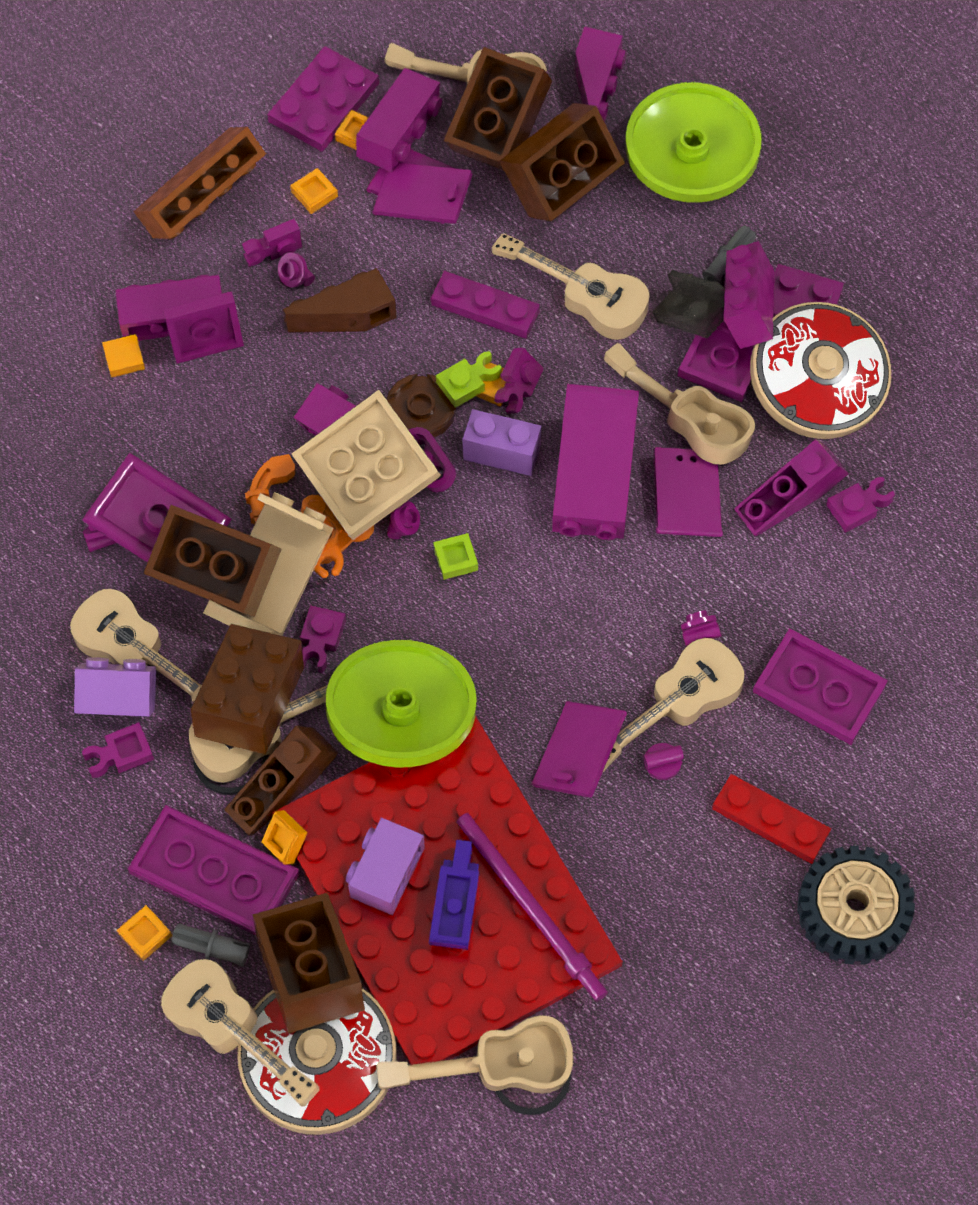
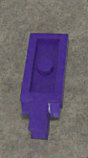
[429,840,480,950]

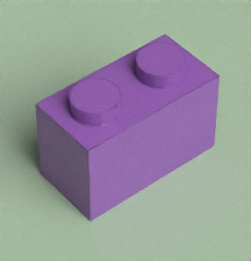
[462,409,541,476]
[74,657,156,717]
[346,818,425,915]

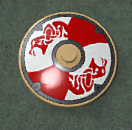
[750,302,891,439]
[238,988,397,1135]

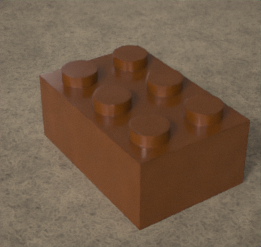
[444,47,552,170]
[500,103,625,222]
[143,505,282,617]
[190,624,304,754]
[252,892,365,1033]

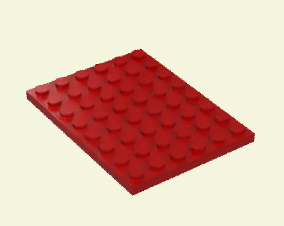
[272,715,623,1065]

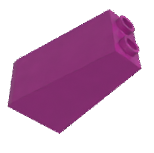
[552,384,639,540]

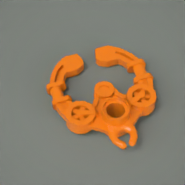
[245,454,374,578]

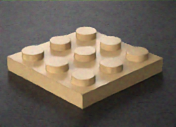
[292,390,441,540]

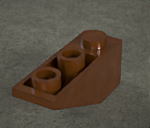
[283,268,397,332]
[224,726,339,836]

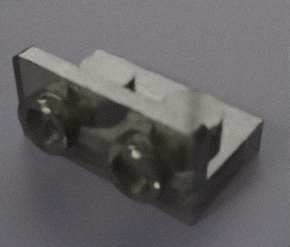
[652,270,725,338]

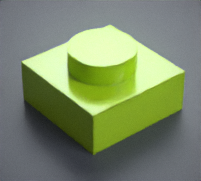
[433,533,478,580]

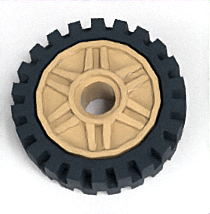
[797,845,915,965]

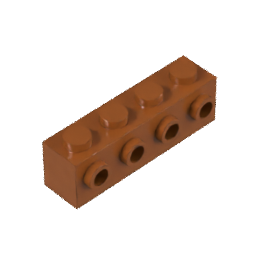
[133,126,266,240]

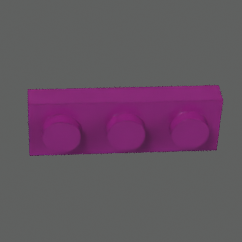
[431,271,540,339]

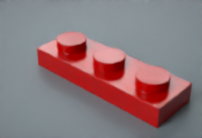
[712,774,832,864]

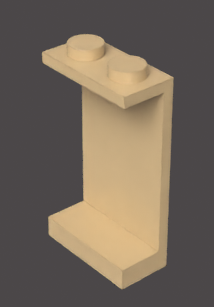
[203,492,334,636]

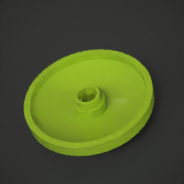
[625,82,762,203]
[326,640,477,767]

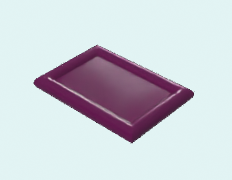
[82,452,232,563]

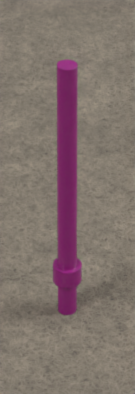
[456,813,608,1002]

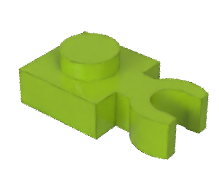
[436,351,502,408]

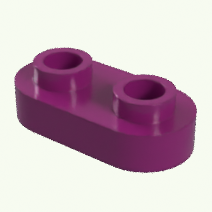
[409,427,456,492]

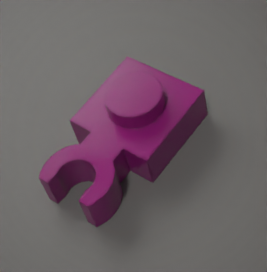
[242,218,302,266]
[494,347,544,414]
[826,477,895,533]
[300,605,346,673]
[82,722,154,778]

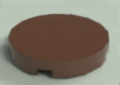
[387,374,456,438]

